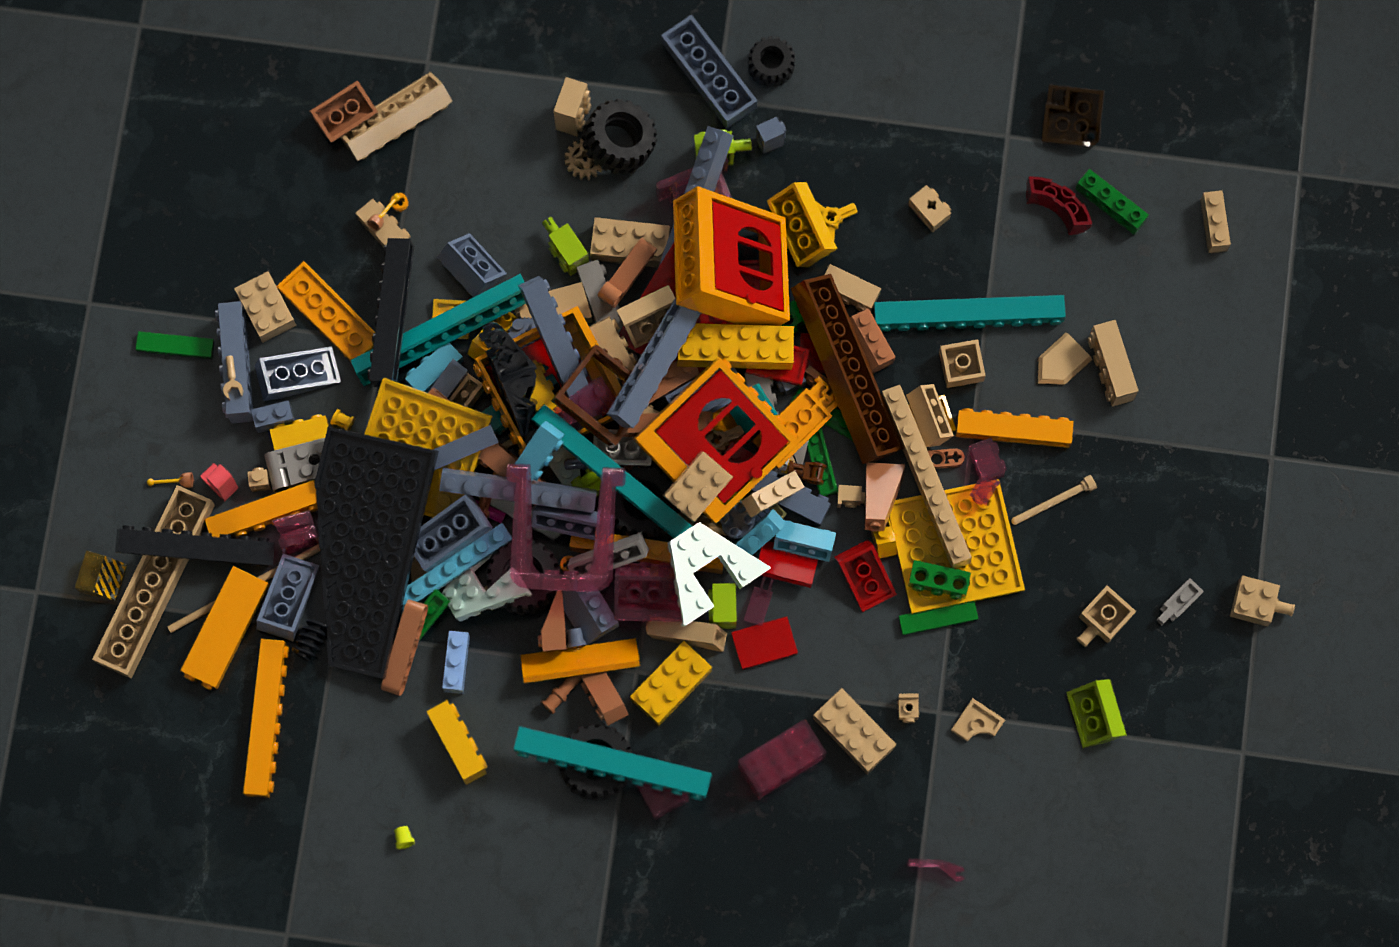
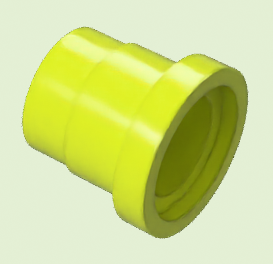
[394,826,415,849]

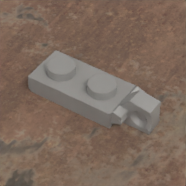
[1156,578,1204,626]

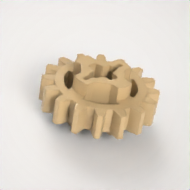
[565,139,602,180]

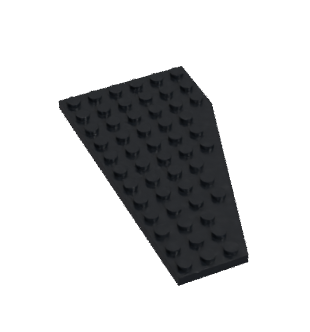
[315,427,439,679]

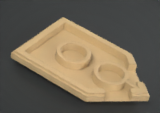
[1038,333,1092,385]

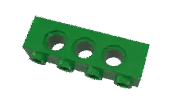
[1075,169,1149,235]

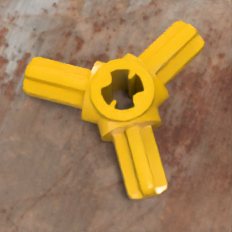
[816,202,858,240]

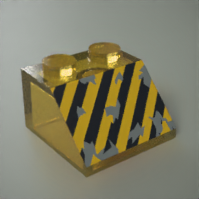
[75,551,127,601]

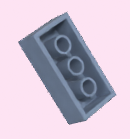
[414,495,493,572]

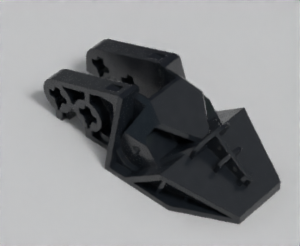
[479,322,537,440]

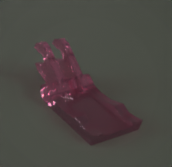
[744,576,774,626]
[907,859,965,882]

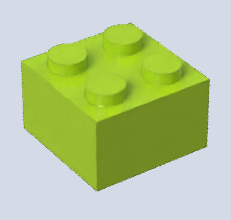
[708,583,737,629]

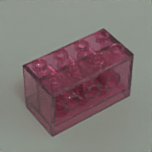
[614,561,694,622]
[738,719,826,800]

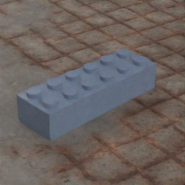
[661,15,757,129]
[215,301,254,424]

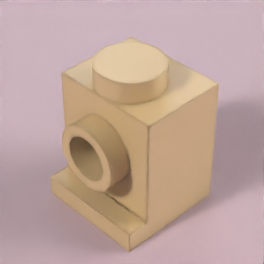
[248,468,271,492]
[837,485,865,508]
[898,694,919,723]

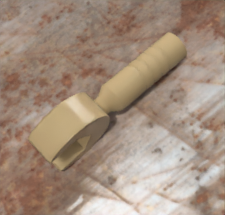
[223,356,243,400]

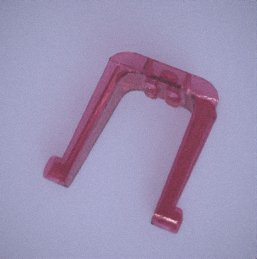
[506,464,626,592]

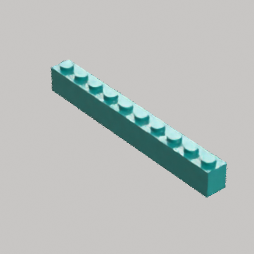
[351,274,526,386]
[873,295,1066,332]
[514,726,712,800]

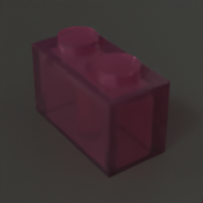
[968,438,1007,483]

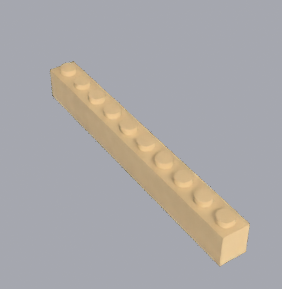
[882,385,972,569]

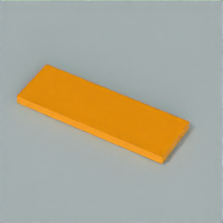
[276,261,375,362]
[521,638,640,683]

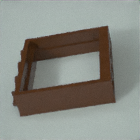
[551,344,656,449]

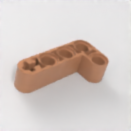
[598,238,657,308]

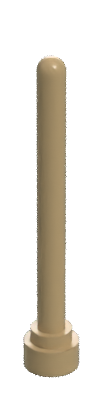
[1011,475,1097,525]

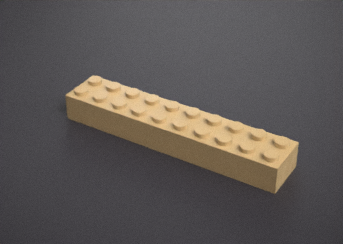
[92,485,215,678]

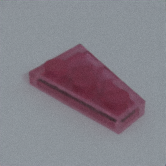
[553,376,615,424]

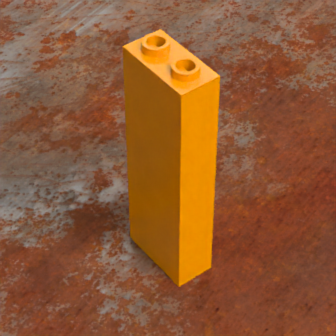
[180,566,269,690]

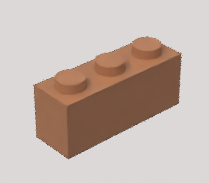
[581,671,629,725]

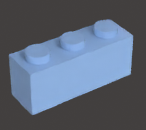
[442,631,470,694]

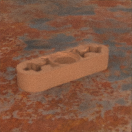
[928,448,965,469]

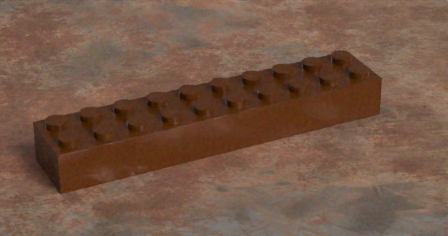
[791,274,904,464]

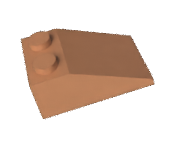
[538,590,567,651]

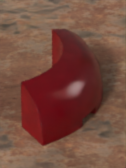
[1026,176,1092,235]

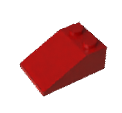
[834,540,897,612]

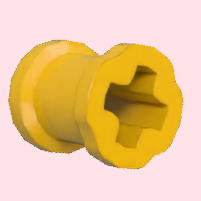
[330,409,355,431]

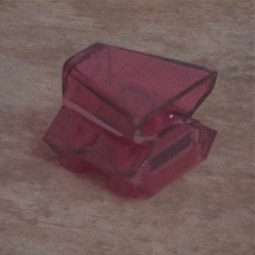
[272,510,319,554]

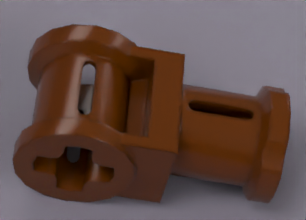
[787,460,826,485]

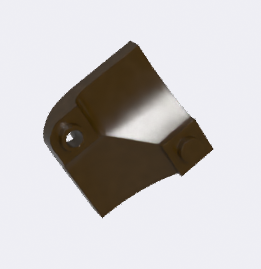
[1042,85,1105,146]

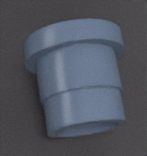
[567,628,586,648]

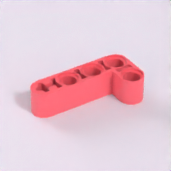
[200,463,239,501]

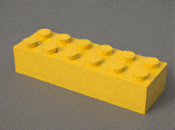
[677,323,794,370]

